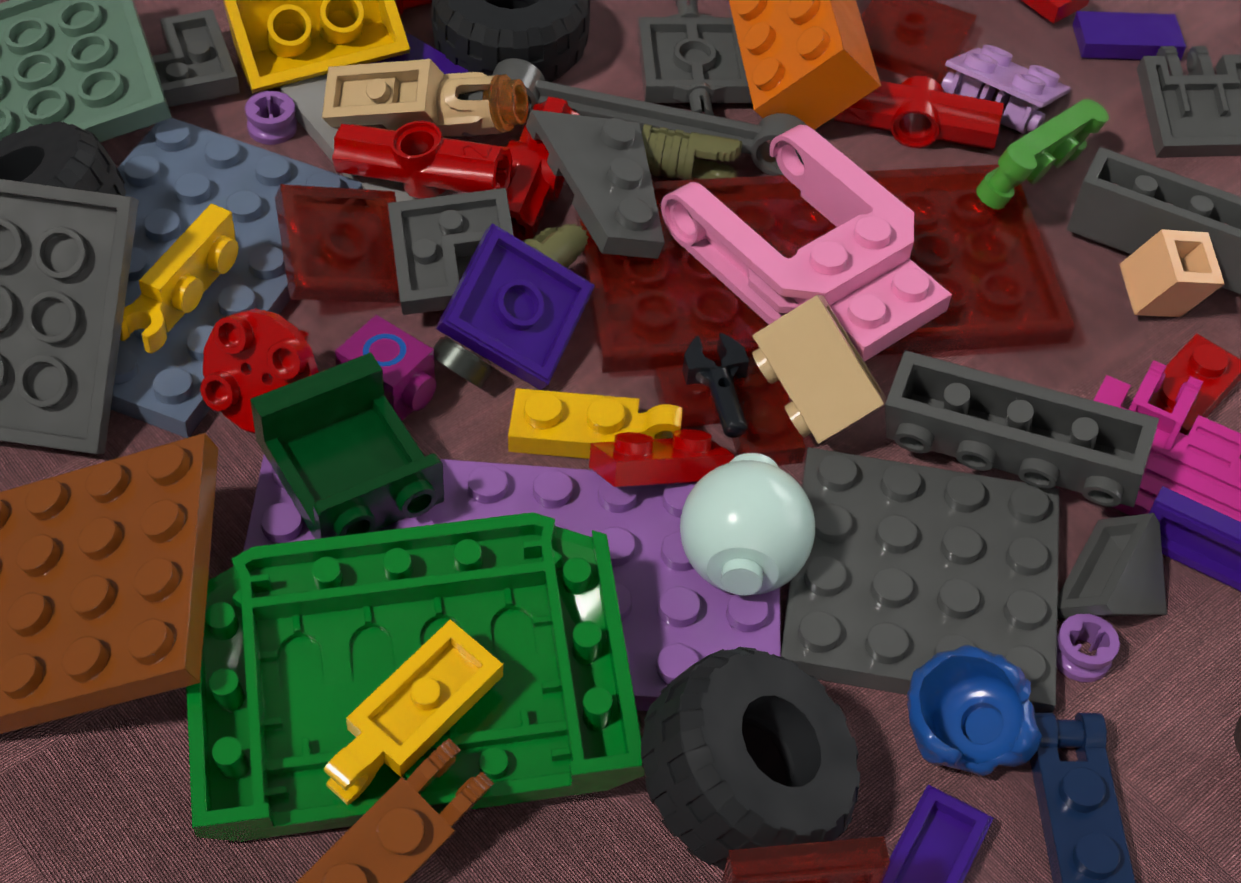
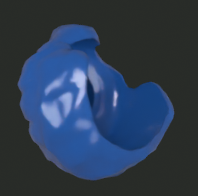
[907,645,1042,776]

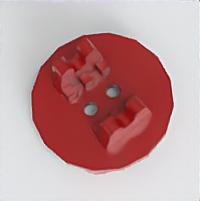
[200,308,319,433]

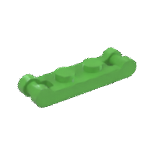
[976,99,1109,210]

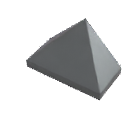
[1057,513,1167,619]

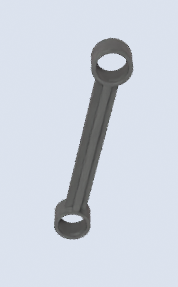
[492,58,806,177]

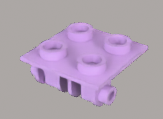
[941,45,1071,134]

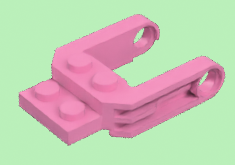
[661,125,952,362]

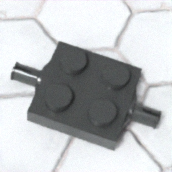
[637,0,751,116]

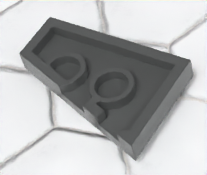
[526,110,665,259]

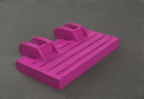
[1079,360,1241,522]

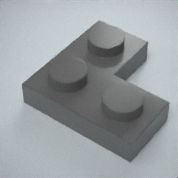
[152,9,240,107]
[388,188,514,315]

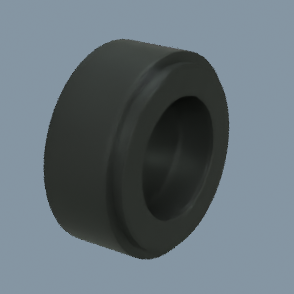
[433,335,493,388]

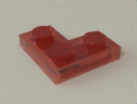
[654,356,806,466]

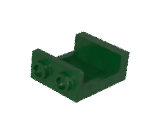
[250,352,444,539]

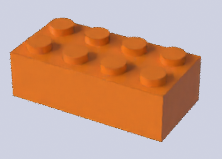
[729,0,881,130]

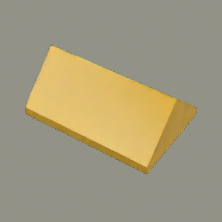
[223,0,410,93]

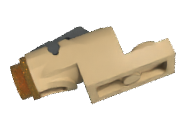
[322,59,528,137]

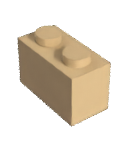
[752,295,887,444]

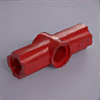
[834,76,1004,150]
[506,96,580,241]
[332,121,513,199]

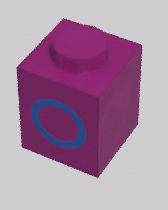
[335,314,436,421]

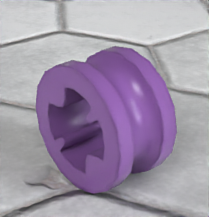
[245,91,297,145]
[1056,614,1120,682]

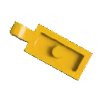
[120,203,239,354]
[508,388,683,459]
[324,619,504,805]

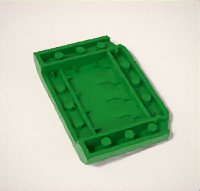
[186,512,645,842]

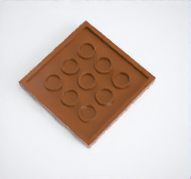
[0,433,219,734]

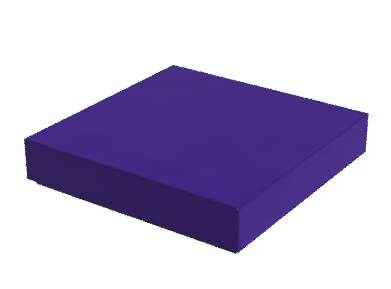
[436,223,595,390]

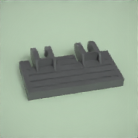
[1136,45,1241,158]

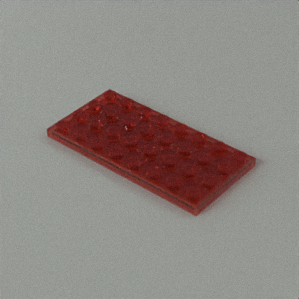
[575,164,1076,373]

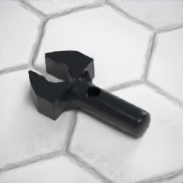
[682,333,749,438]

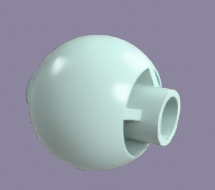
[680,453,815,596]

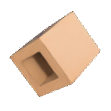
[1119,229,1225,317]

